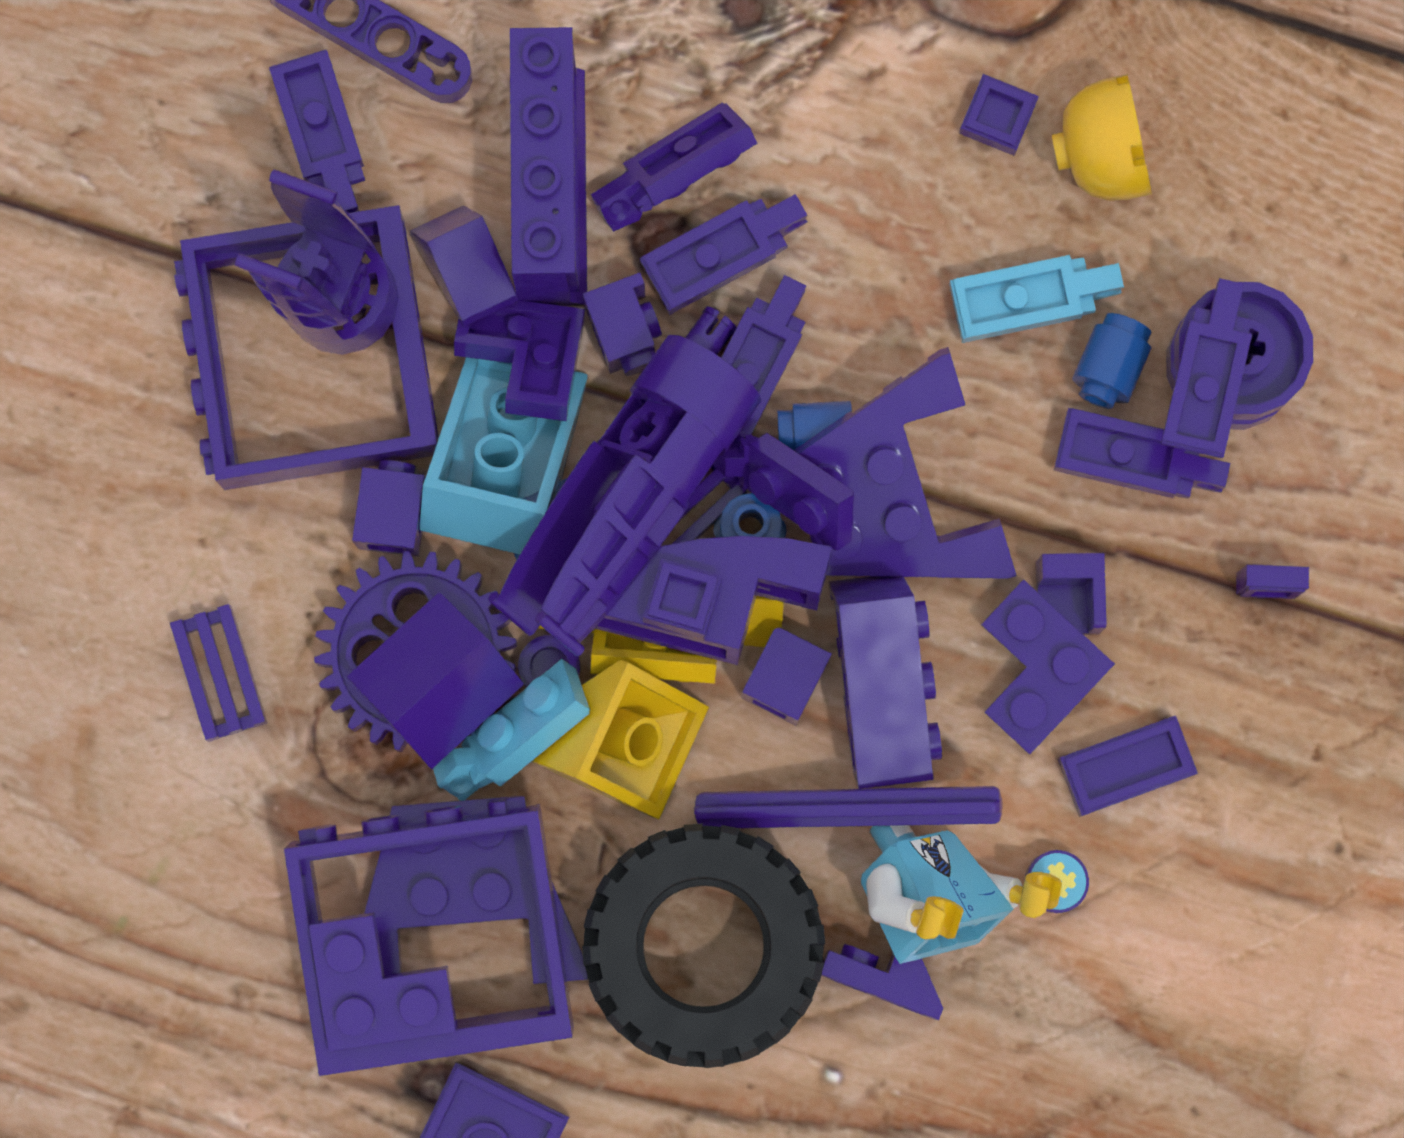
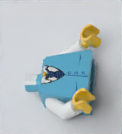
[861,825,1062,964]

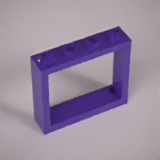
[174,205,439,490]
[284,796,574,1076]

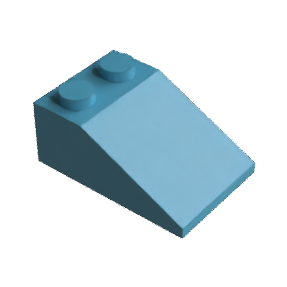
[419,357,588,554]

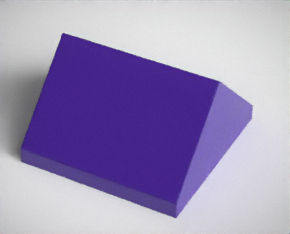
[346,592,524,769]

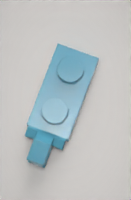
[949,255,1124,343]
[433,659,590,801]

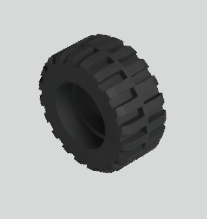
[582,823,825,1068]

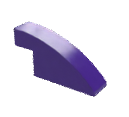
[595,536,832,665]

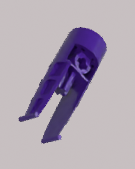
[235,169,399,355]
[488,335,762,656]

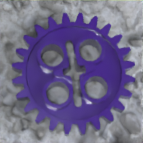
[314,551,517,752]

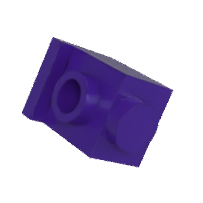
[583,273,662,376]

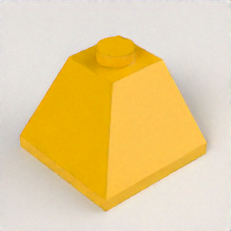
[532,660,709,820]

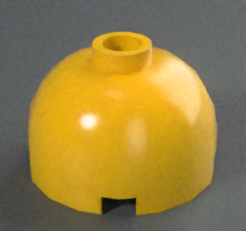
[1052,74,1152,201]

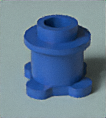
[713,493,787,538]

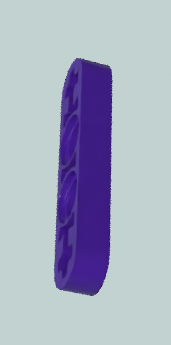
[270,0,472,103]

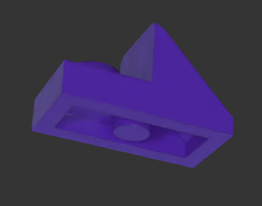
[821,944,943,1020]

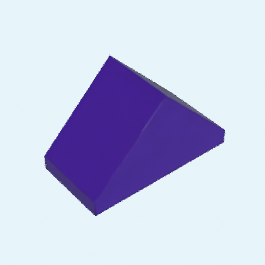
[409,205,518,327]

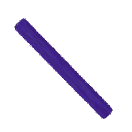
[694,786,1003,828]

